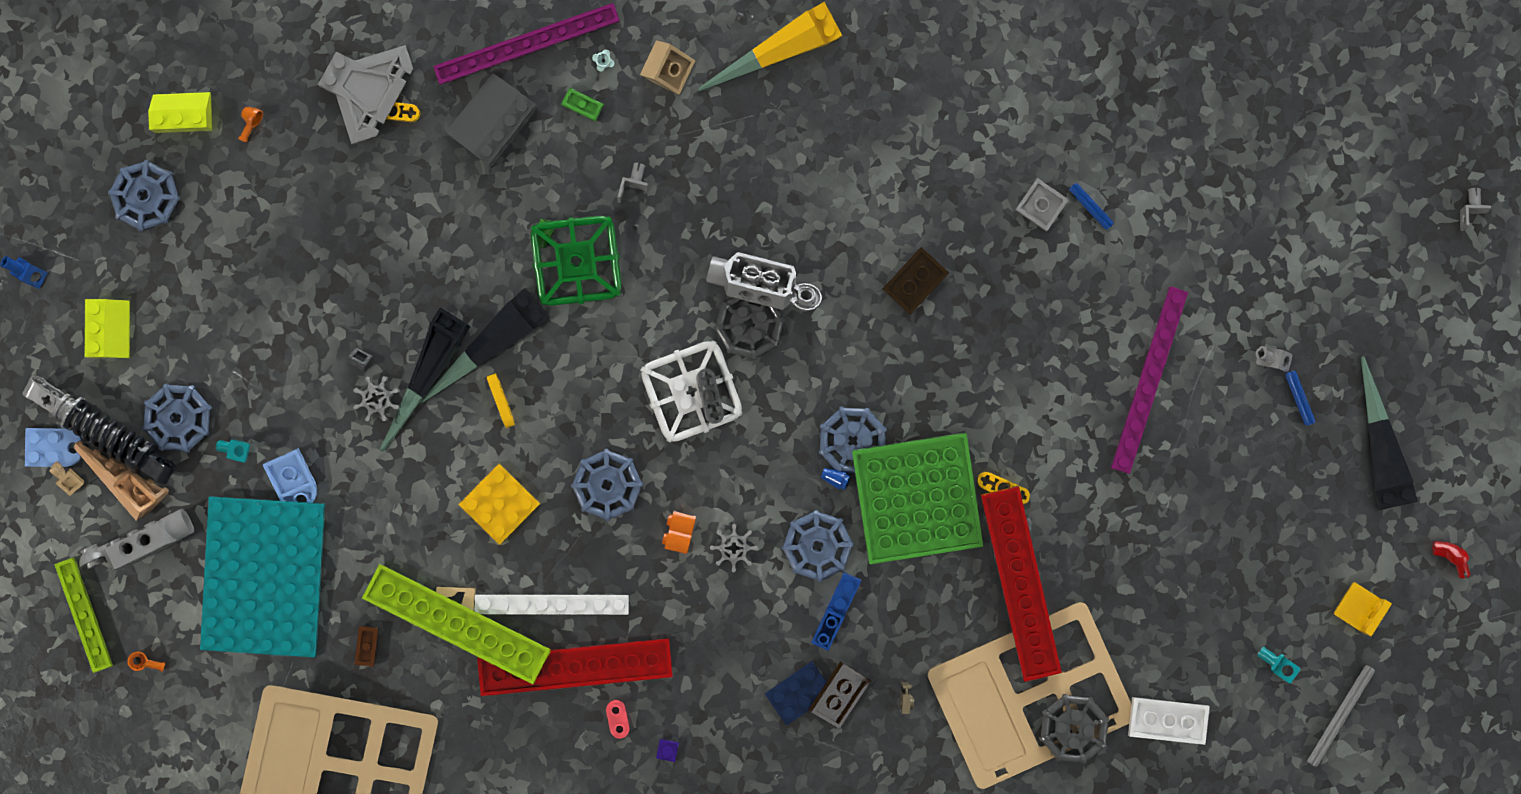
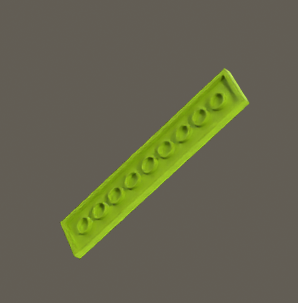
[362,564,551,685]

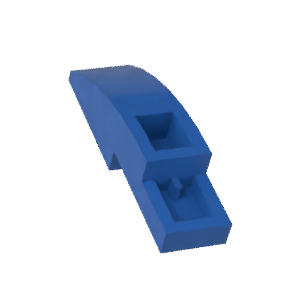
[811,572,861,651]

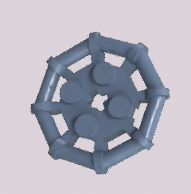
[108,160,180,231]
[142,383,212,453]
[818,406,887,474]
[571,449,643,521]
[782,510,854,582]

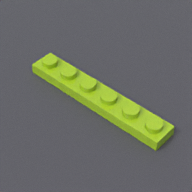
[54,557,113,673]

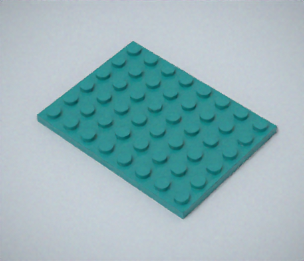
[200,496,326,657]

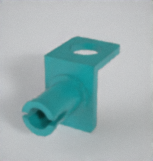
[216,439,250,463]
[1257,647,1301,684]

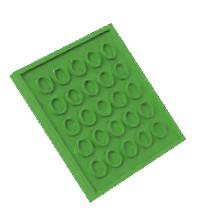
[852,432,983,564]

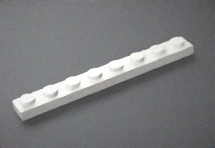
[475,595,629,615]

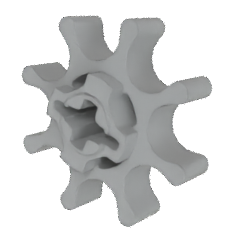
[353,376,400,421]
[710,524,758,572]

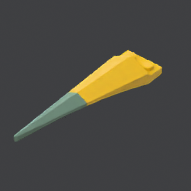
[698,2,842,91]

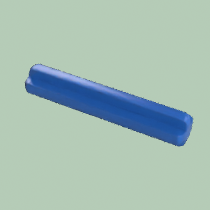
[1069,183,1114,230]
[1285,371,1315,426]

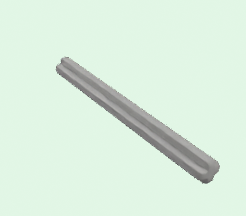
[1307,665,1375,767]

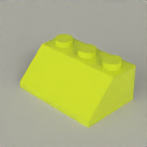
[148,92,212,133]
[85,299,130,358]

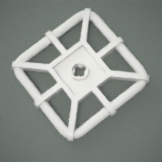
[640,340,743,443]

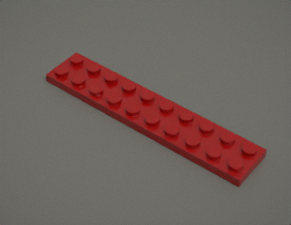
[981,486,1062,682]
[477,638,673,696]

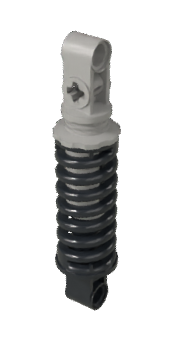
[22,375,176,484]

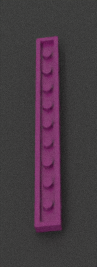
[433,3,620,85]
[1111,286,1188,474]

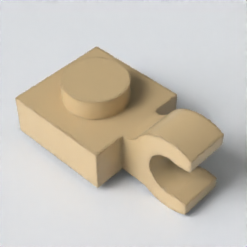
[49,461,84,496]

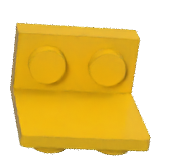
[1333,582,1392,636]

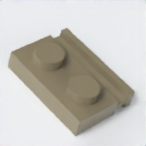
[900,682,914,714]

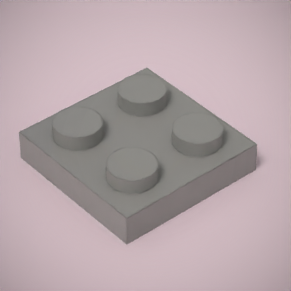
[1015,178,1069,232]

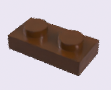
[354,626,379,667]

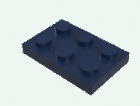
[765,661,826,726]

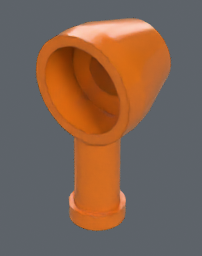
[238,107,263,143]
[127,651,165,672]

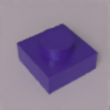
[656,739,679,762]

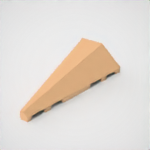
[74,441,169,521]

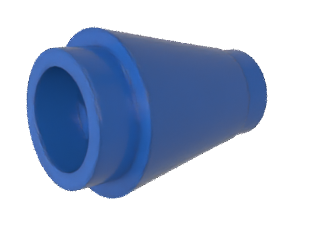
[821,468,851,490]

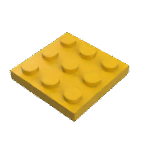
[458,463,540,545]

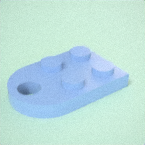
[25,428,85,467]
[263,448,317,503]

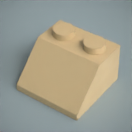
[640,40,696,95]

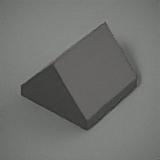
[347,348,373,371]

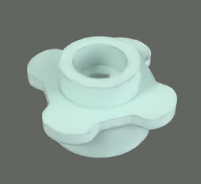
[592,50,615,72]

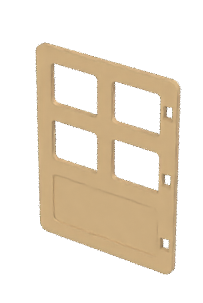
[927,602,1131,789]
[240,685,438,794]

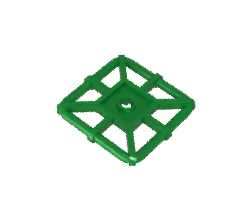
[531,216,622,306]

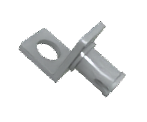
[617,163,648,203]
[1460,188,1491,231]
[1255,346,1293,373]

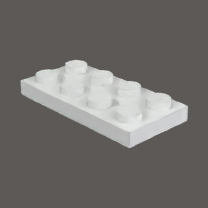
[1128,697,1210,745]

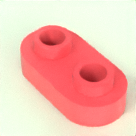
[606,700,630,739]

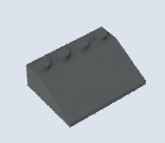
[446,73,538,168]

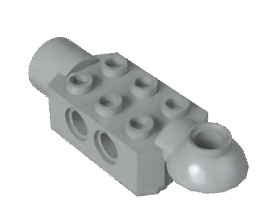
[706,252,822,312]
[79,509,194,571]

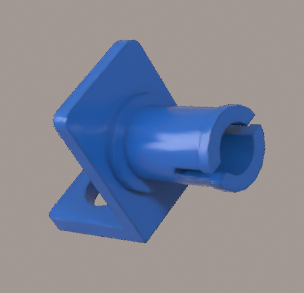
[0,256,48,289]

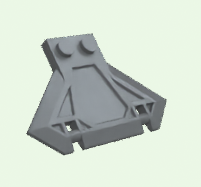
[318,45,413,144]

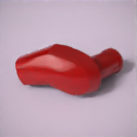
[1432,541,1471,579]

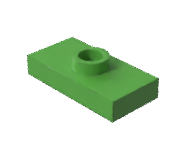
[561,87,604,122]

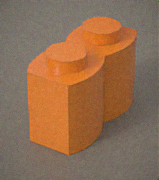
[662,511,696,554]

